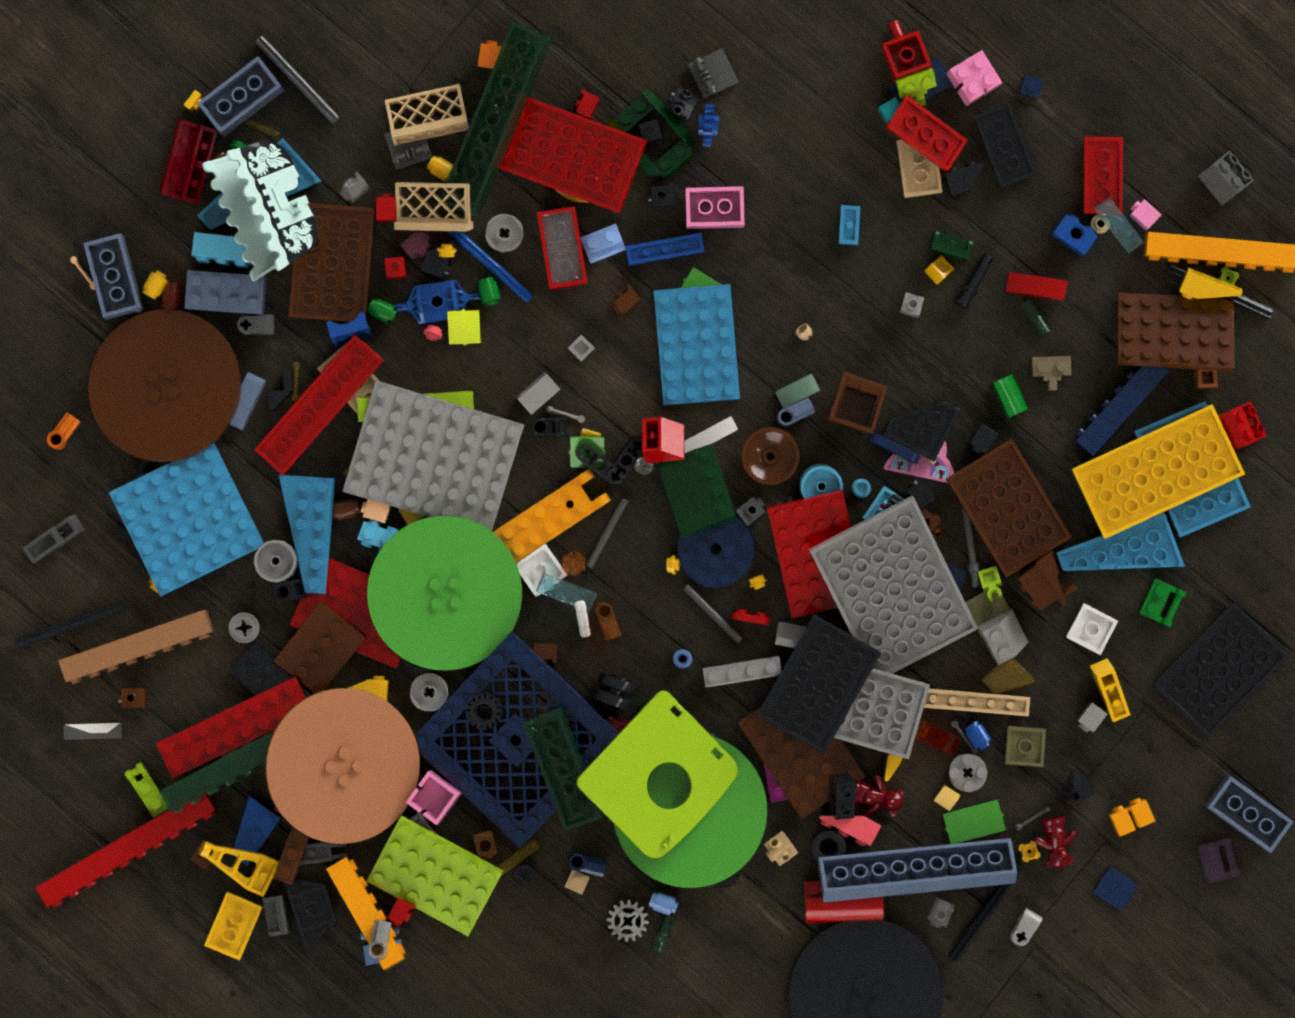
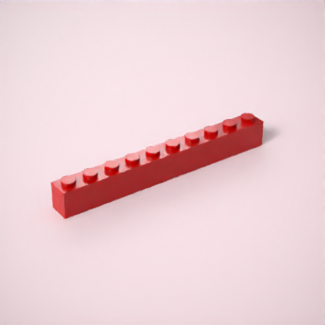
[35,789,217,908]

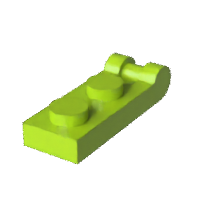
[124,762,171,818]

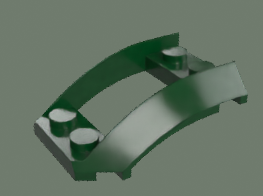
[607,90,694,180]

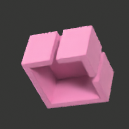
[946,50,1002,106]
[406,770,462,825]

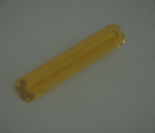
[497,840,540,876]

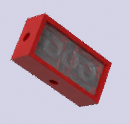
[537,206,588,291]

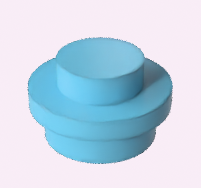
[852,479,871,498]

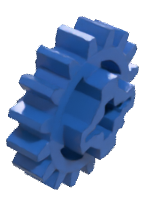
[698,104,719,147]

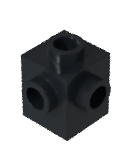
[667,87,700,121]

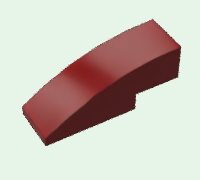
[1005,272,1068,301]

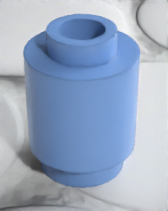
[649,892,678,916]

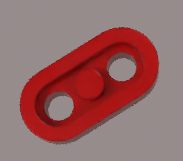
[731,608,770,626]

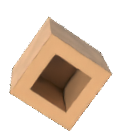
[361,499,391,524]

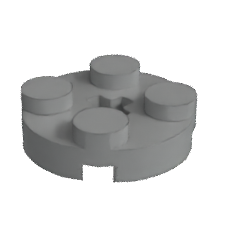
[485,214,524,253]
[410,673,449,711]
[948,753,988,792]

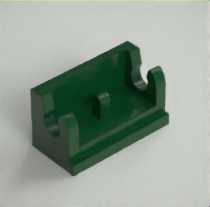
[930,230,973,262]

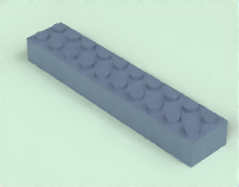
[818,838,1017,903]

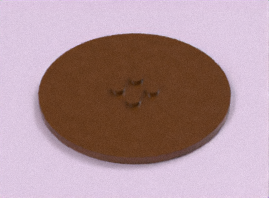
[88,309,241,462]

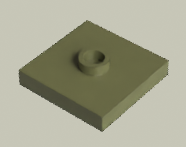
[965,590,1010,637]
[1004,726,1046,767]

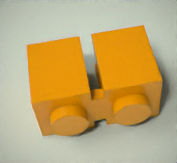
[1108,797,1155,837]

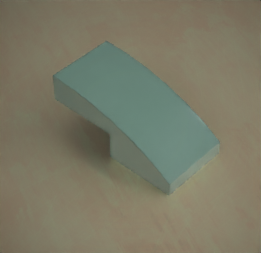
[775,374,821,409]

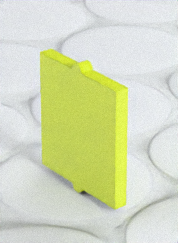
[447,309,481,346]

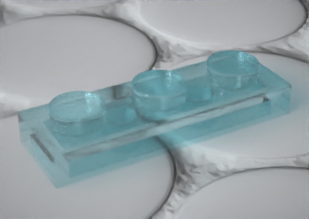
[1094,197,1144,254]
[536,573,597,611]

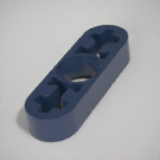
[867,432,921,465]

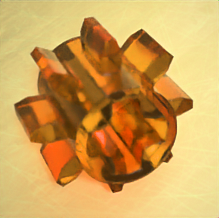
[562,551,586,575]

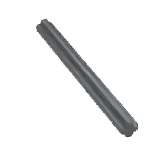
[255,36,339,124]

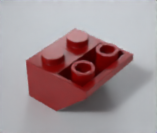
[1218,401,1266,451]
[642,417,685,463]

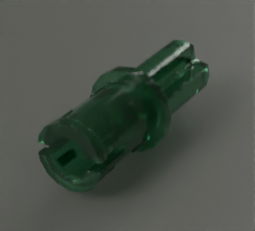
[1021,299,1051,337]
[652,914,676,953]

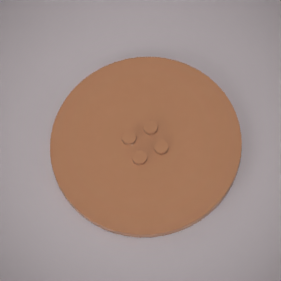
[265,688,420,844]

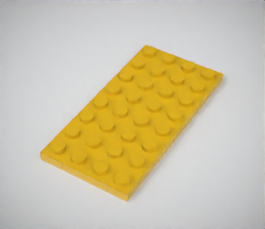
[1071,404,1245,539]

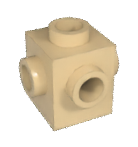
[764,831,798,866]

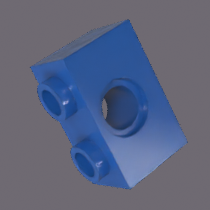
[1051,214,1098,257]

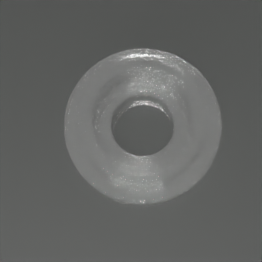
[634,457,654,475]

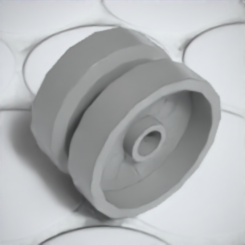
[254,540,299,583]

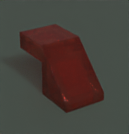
[915,720,962,756]

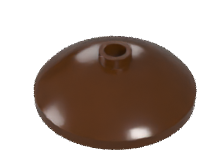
[742,427,800,485]

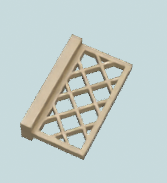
[385,84,469,146]
[394,182,473,232]

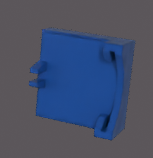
[326,312,373,347]

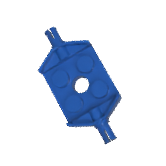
[395,280,480,325]

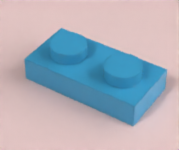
[839,205,860,245]

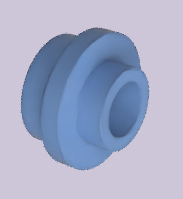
[673,649,692,669]

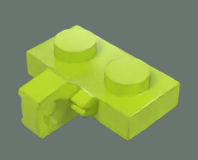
[895,67,937,106]

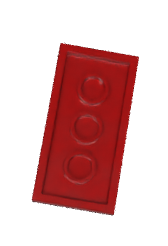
[885,95,967,172]
[1083,137,1123,215]

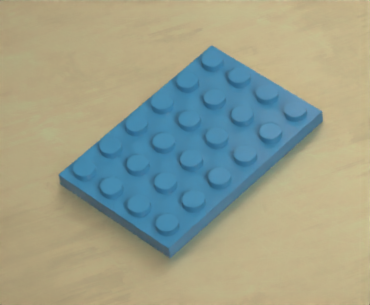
[654,284,740,406]
[1133,401,1251,538]

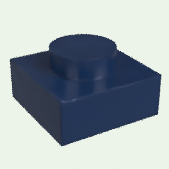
[1019,74,1044,99]

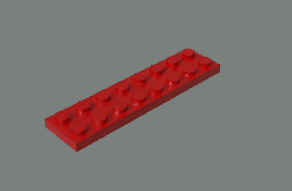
[254,335,385,476]
[156,677,306,779]

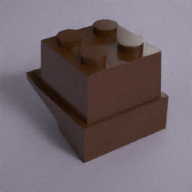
[828,372,888,435]
[1018,550,1077,610]

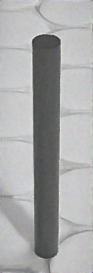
[586,498,629,569]
[683,584,743,644]

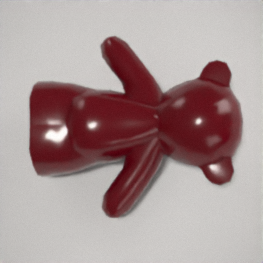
[855,775,904,816]
[1035,816,1076,868]

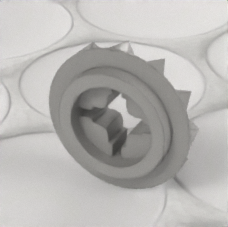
[229,612,260,643]

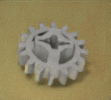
[607,899,649,942]

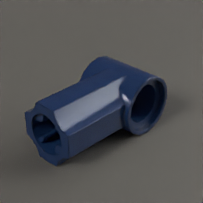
[568,852,607,877]

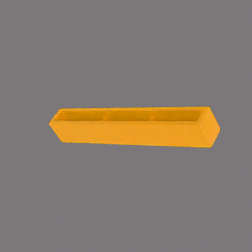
[1144,232,1295,273]

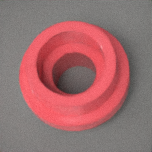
[423,325,443,341]

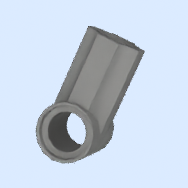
[368,920,392,960]

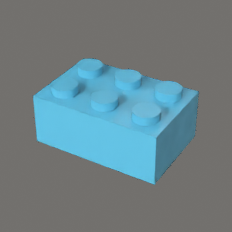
[192,232,253,268]

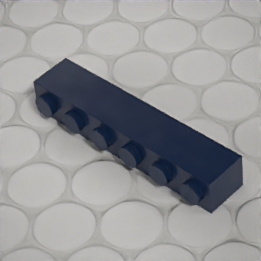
[1074,366,1170,457]

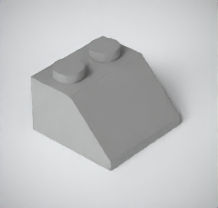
[977,609,1028,665]

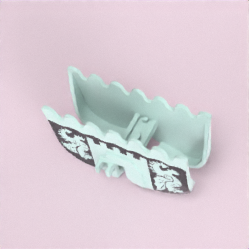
[202,139,318,282]

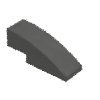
[23,514,85,564]

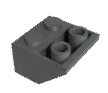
[1198,151,1254,206]

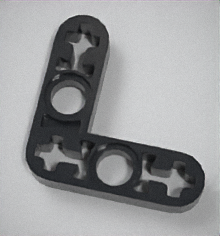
[575,436,643,485]

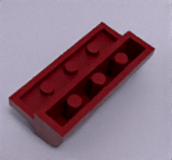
[158,119,218,205]

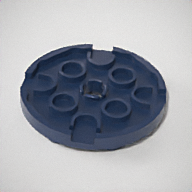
[677,517,754,588]

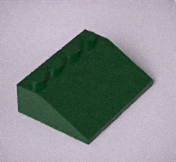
[658,444,736,538]

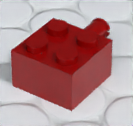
[882,21,932,85]

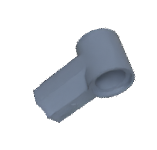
[776,398,815,427]

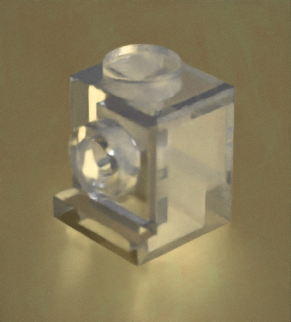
[339,172,371,203]

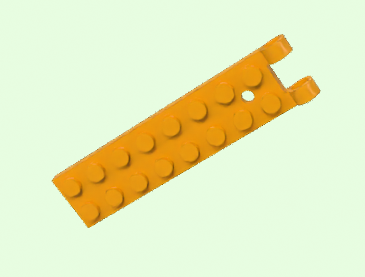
[493,468,611,563]

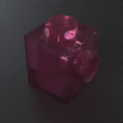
[400,230,431,261]

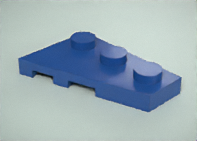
[232,796,281,866]

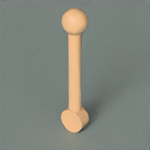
[70,256,96,290]

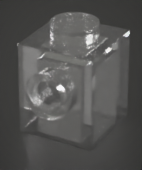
[927,897,955,929]

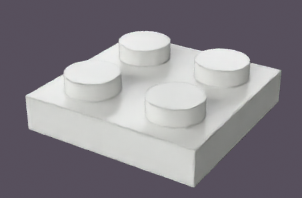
[517,543,567,597]
[1066,603,1118,655]

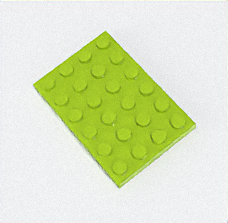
[366,815,504,936]

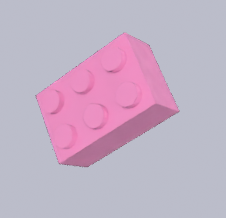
[685,186,745,229]

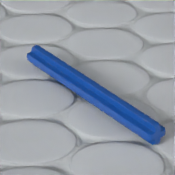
[446,231,533,302]

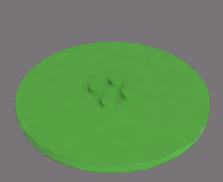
[367,516,522,670]
[614,736,767,888]

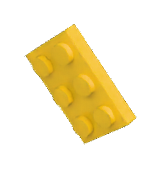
[204,891,263,961]

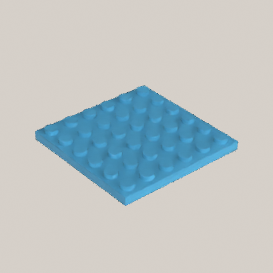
[109,443,264,597]

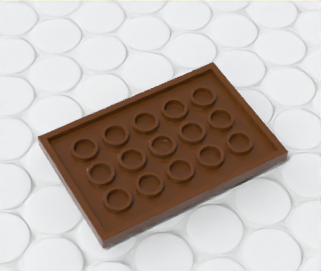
[289,203,375,322]
[1117,292,1235,371]
[946,439,1072,577]
[737,706,866,819]

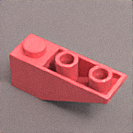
[818,815,881,847]

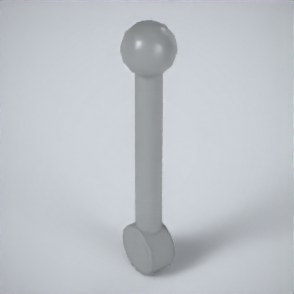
[546,406,585,423]

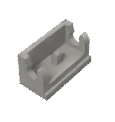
[516,372,560,415]

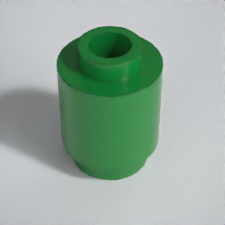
[478,277,501,307]
[367,298,397,324]

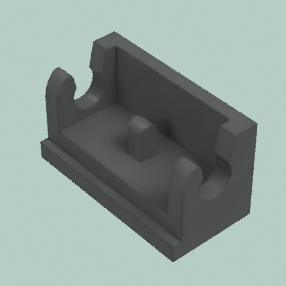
[262,894,290,937]

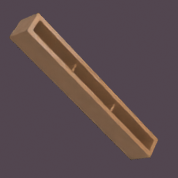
[58,610,214,685]

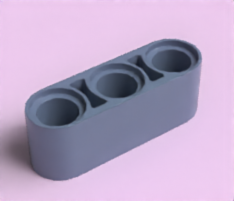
[230,372,266,431]

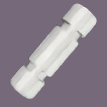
[575,600,591,637]

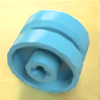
[799,463,843,498]

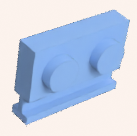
[580,224,626,264]

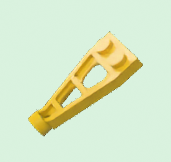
[198,841,279,897]

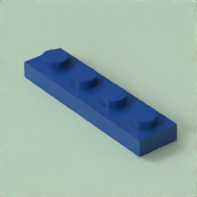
[626,233,705,266]

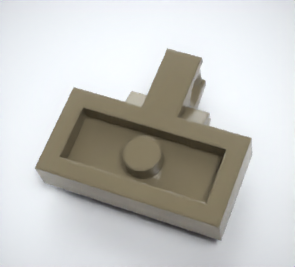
[1031,356,1072,391]

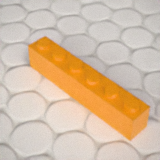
[326,857,406,971]

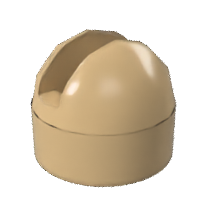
[795,323,813,341]

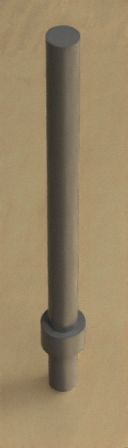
[962,507,980,587]

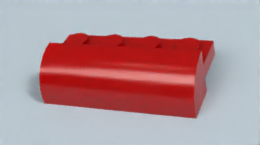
[804,881,884,923]

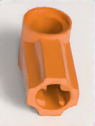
[47,412,81,450]

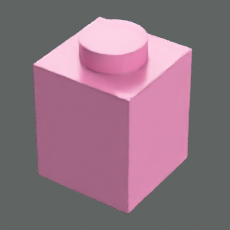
[1129,199,1161,231]

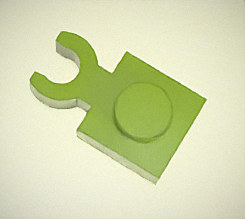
[978,566,1003,602]

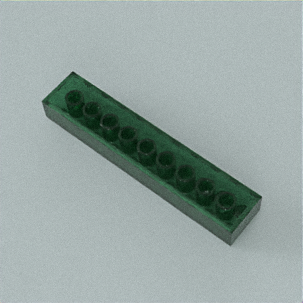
[440,22,552,217]

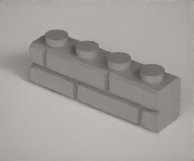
[702,656,782,687]

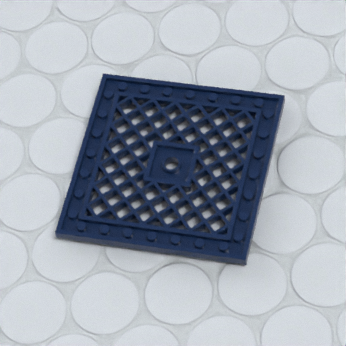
[414,631,620,848]

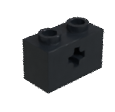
[829,773,856,820]

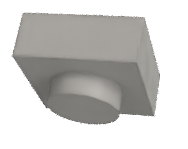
[568,335,595,362]

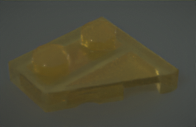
[982,657,1035,694]

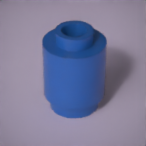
[965,721,991,750]

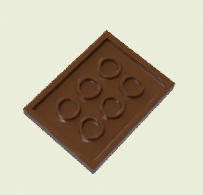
[274,601,367,694]

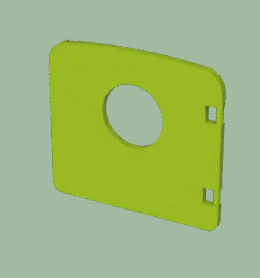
[576,690,738,858]

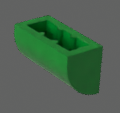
[992,374,1028,419]

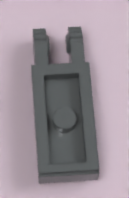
[300,842,348,865]

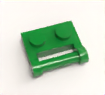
[1139,578,1187,628]

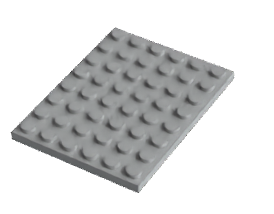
[343,380,524,531]
[809,496,978,674]

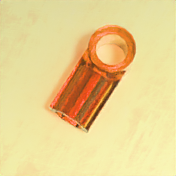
[595,602,622,641]

